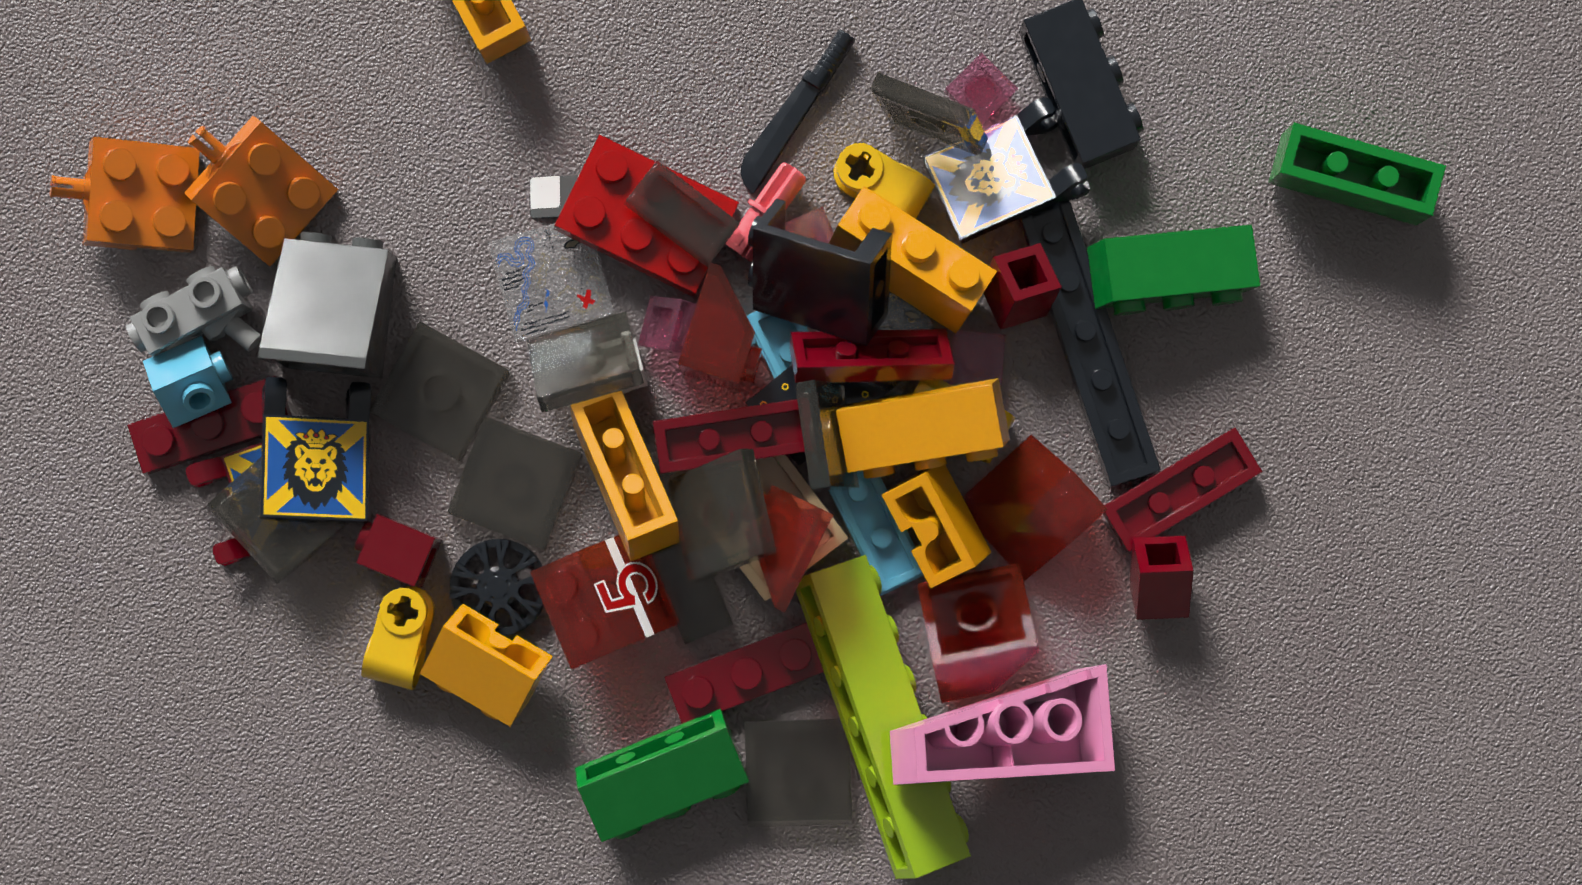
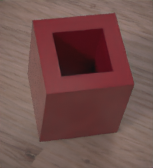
[983,243,1062,330]
[355,514,442,587]
[1129,536,1194,620]

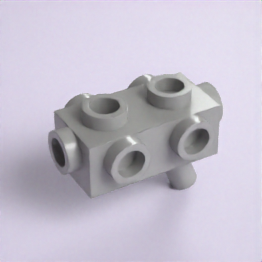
[126,265,262,356]

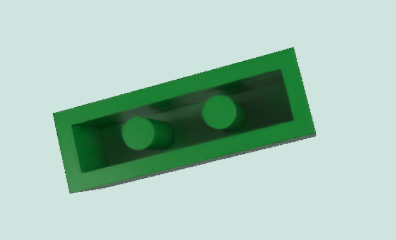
[1268,122,1446,225]
[1087,224,1261,316]
[575,708,749,842]

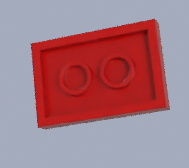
[554,134,739,297]

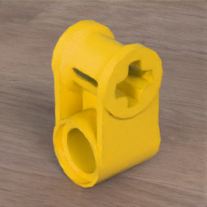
[833,143,935,219]
[361,586,435,690]

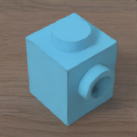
[143,336,233,428]

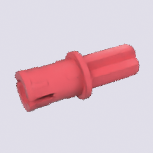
[724,163,806,262]

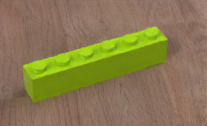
[793,555,971,879]

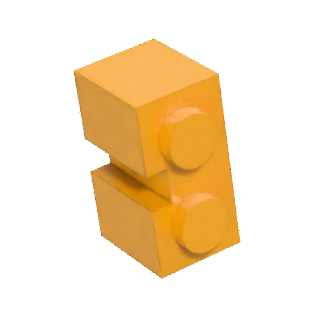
[882,465,991,588]
[420,604,553,727]

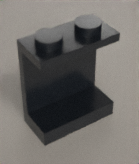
[748,199,892,346]

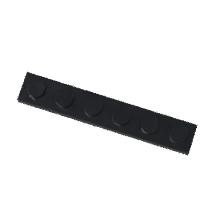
[1019,179,1161,487]

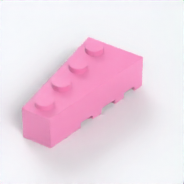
[890,664,1115,785]

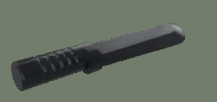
[741,30,855,194]

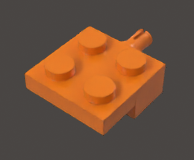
[184,116,339,266]
[50,137,200,253]

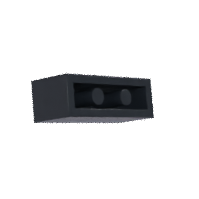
[1019,0,1143,169]

